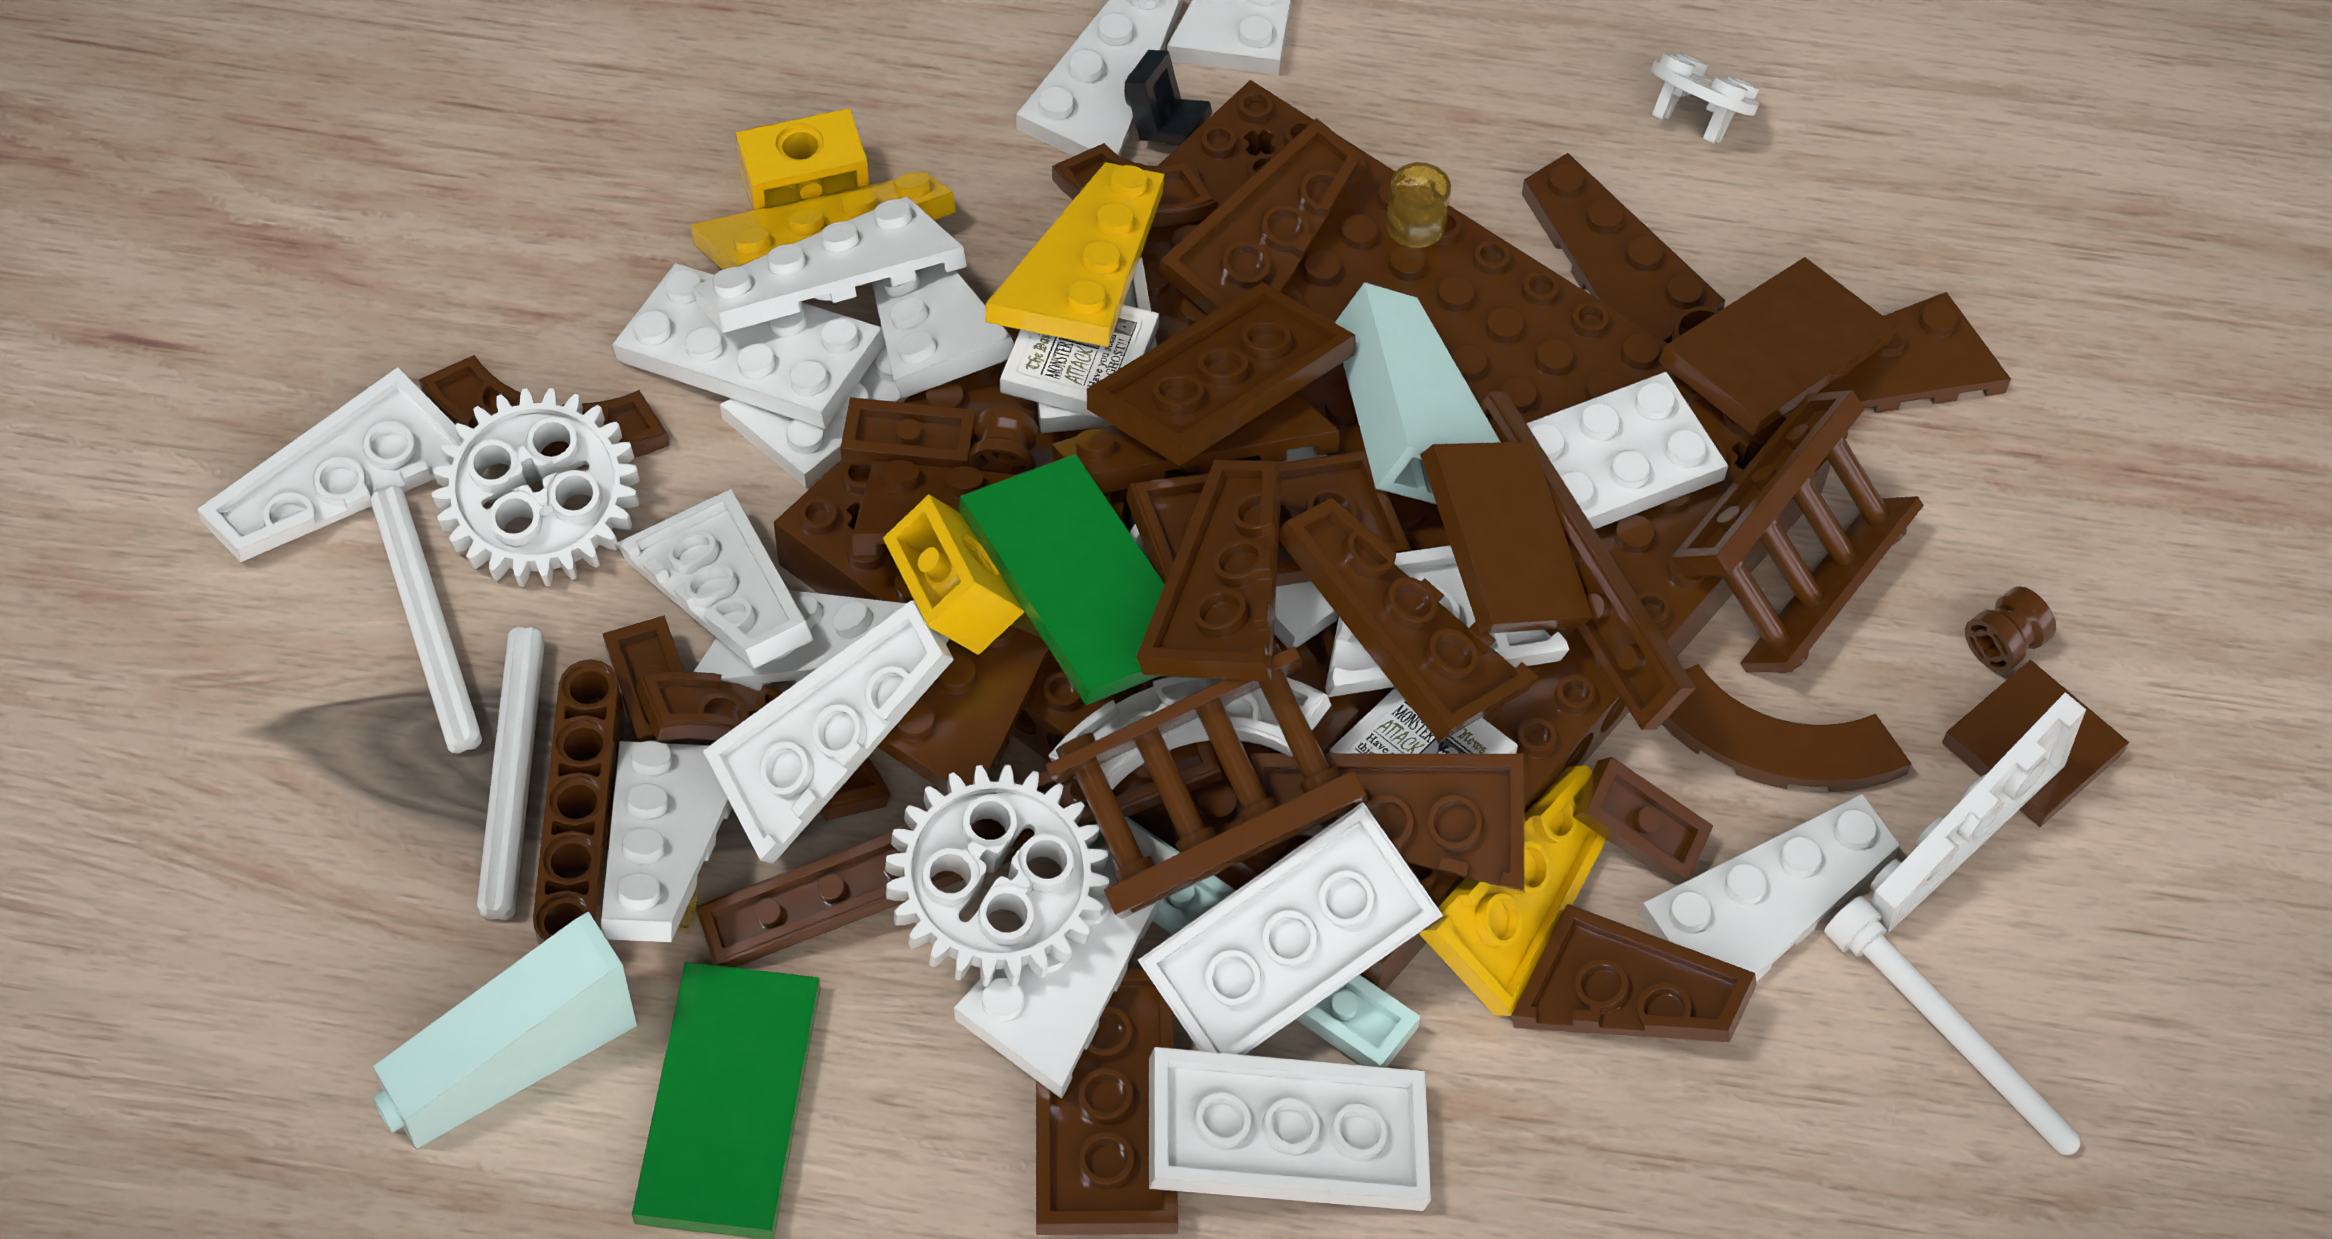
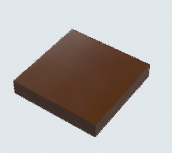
[1942,659,2129,827]

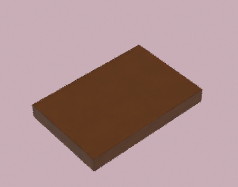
[1420,441,1594,634]

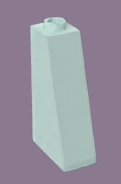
[1335,282,1500,504]
[372,912,637,1149]

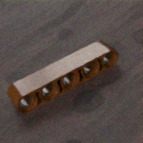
[533,659,625,945]

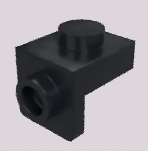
[1124,49,1213,145]

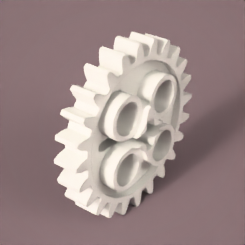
[432,388,640,587]
[885,765,1109,987]

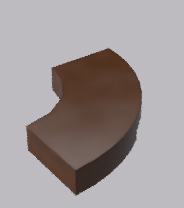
[1052,143,1217,227]

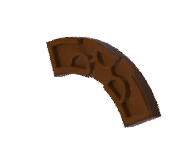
[419,355,669,466]
[1662,664,1911,792]
[635,671,891,821]

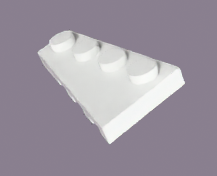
[1167,0,1292,76]
[693,196,967,333]
[720,326,908,489]
[617,489,814,669]
[703,600,954,864]
[1870,692,2086,934]
[601,741,732,942]

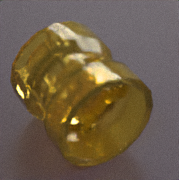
[1386,162,1451,248]

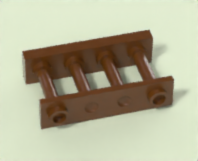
[1671,390,1924,673]
[1045,644,1368,919]

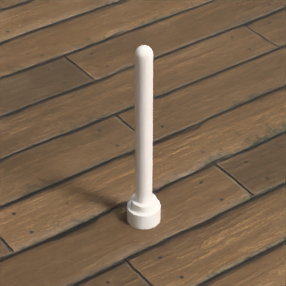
[1824,896,2081,1155]

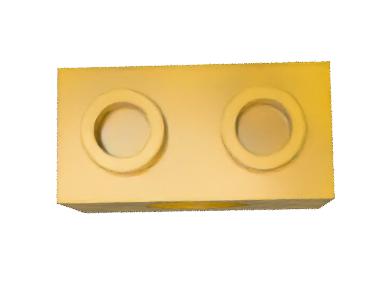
[735,108,869,211]
[883,494,1025,655]

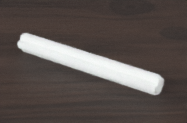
[370,486,482,754]
[477,626,545,920]

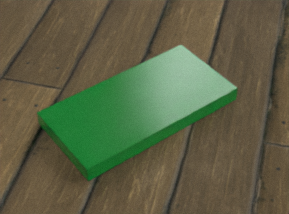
[959,454,1165,705]
[632,962,821,1239]

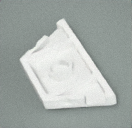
[1325,546,1569,697]

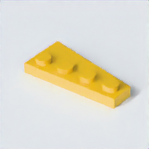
[985,162,1165,347]
[690,172,956,270]

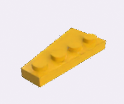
[1419,765,1607,1016]

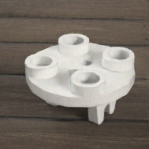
[1650,52,1760,144]

